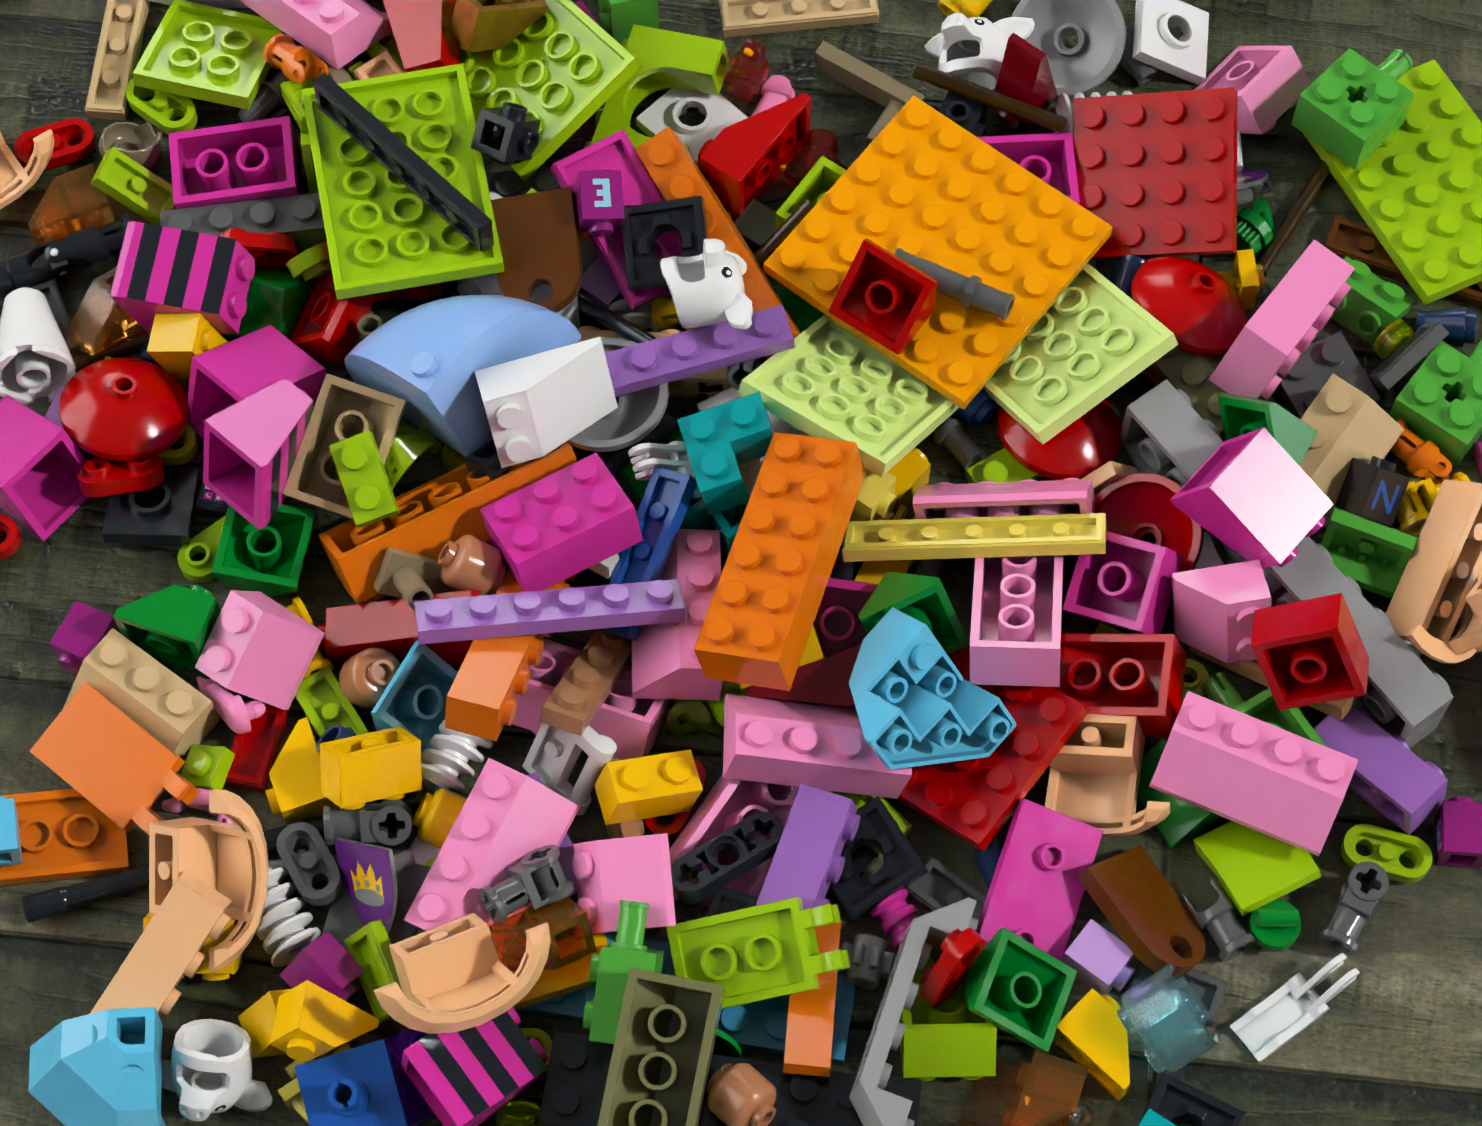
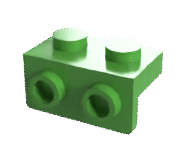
[1330,256,1415,346]
[1321,508,1417,598]

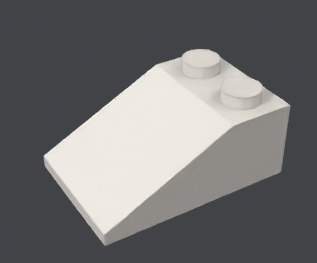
[474,337,618,468]

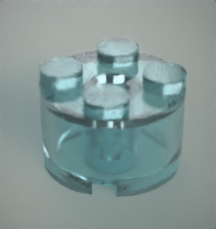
[1117,964,1221,1074]

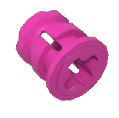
[869,889,918,950]

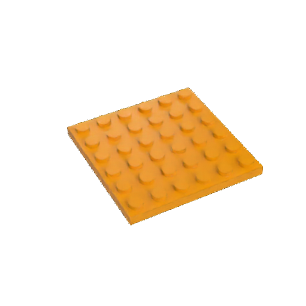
[763,95,1113,410]

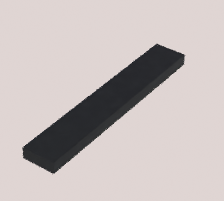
[313,73,494,253]

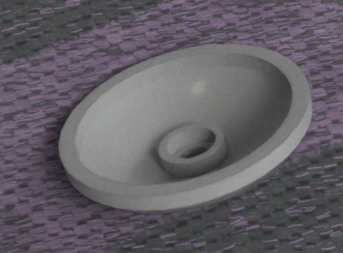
[1012,0,1126,97]
[566,337,669,452]

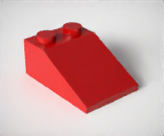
[698,93,811,221]
[1053,634,1187,737]

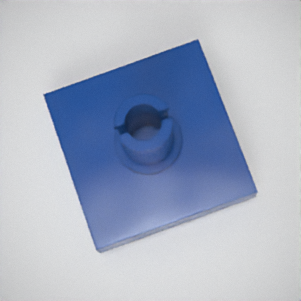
[294,1039,410,1126]

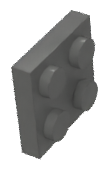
[1277,332,1381,419]

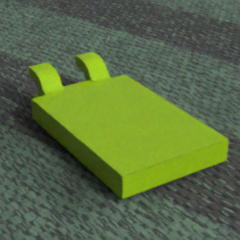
[666,897,851,1009]

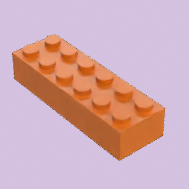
[694,432,866,691]
[318,442,578,604]

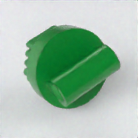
[1237,199,1274,255]
[1248,899,1301,952]

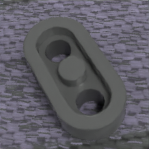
[276,822,343,906]

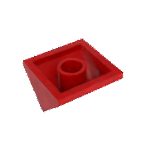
[828,238,938,355]
[288,273,376,368]

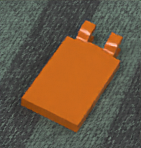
[29,682,201,835]
[0,788,130,886]

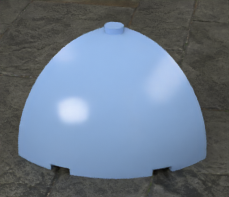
[344,294,582,457]

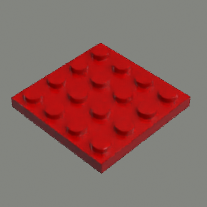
[1073,87,1238,261]
[897,640,1088,852]

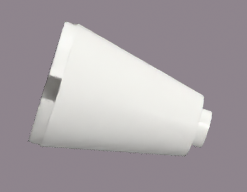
[0,287,76,405]

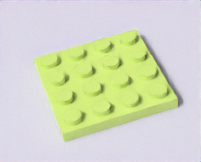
[983,263,1178,445]
[738,315,960,477]

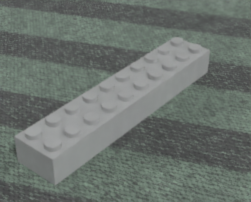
[1120,379,1454,748]

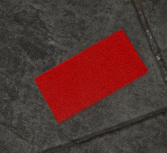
[224,699,289,794]

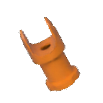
[263,33,329,84]
[1390,418,1452,485]

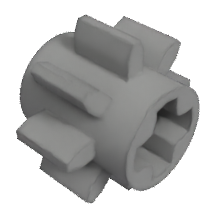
[841,934,895,989]

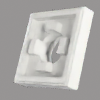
[1132,0,1209,85]
[636,88,748,166]

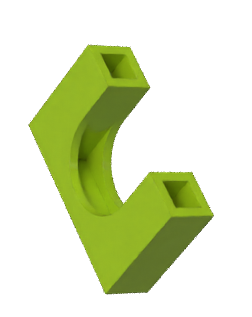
[584,24,730,188]

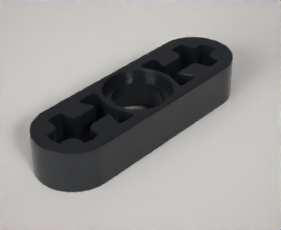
[671,812,783,904]

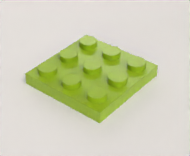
[132,0,286,110]

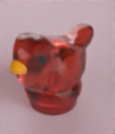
[723,38,770,102]
[779,129,848,186]

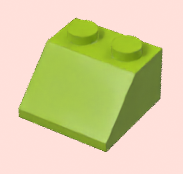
[899,983,997,1081]

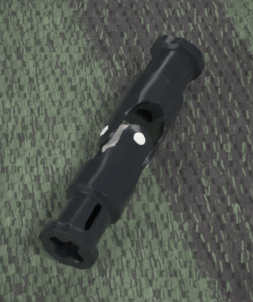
[0,212,131,295]

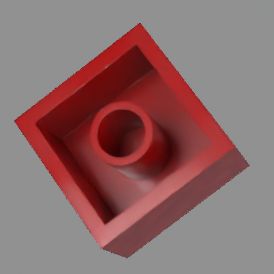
[1250,593,1370,710]

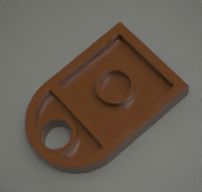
[491,187,583,313]
[1077,845,1206,977]

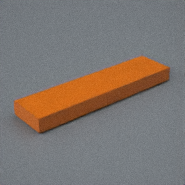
[783,923,841,1077]

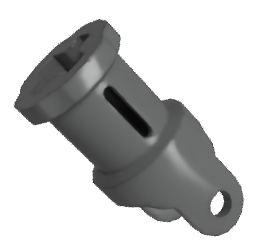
[1183,876,1256,962]

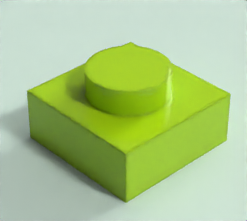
[181,744,235,790]

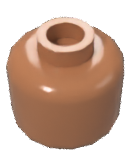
[438,534,506,595]
[339,648,401,708]
[706,1063,776,1126]

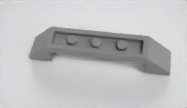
[849,897,979,1126]

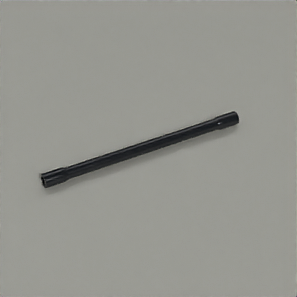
[22,792,419,923]

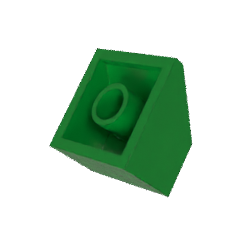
[113,584,221,676]

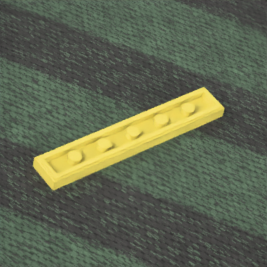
[842,513,1106,562]

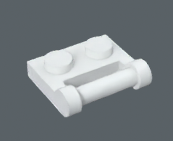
[522,723,617,815]

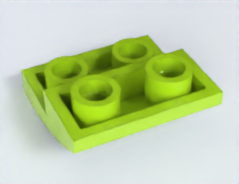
[1193,821,1321,916]

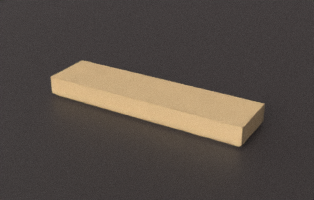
[85,0,150,121]
[719,0,879,38]

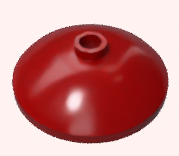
[1131,256,1247,356]
[59,357,189,461]
[997,399,1122,480]
[1095,473,1204,572]

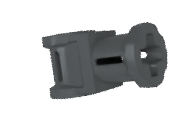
[323,799,413,846]
[479,845,575,925]
[1318,861,1389,955]

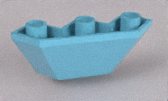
[849,607,1018,770]
[28,1007,166,1126]

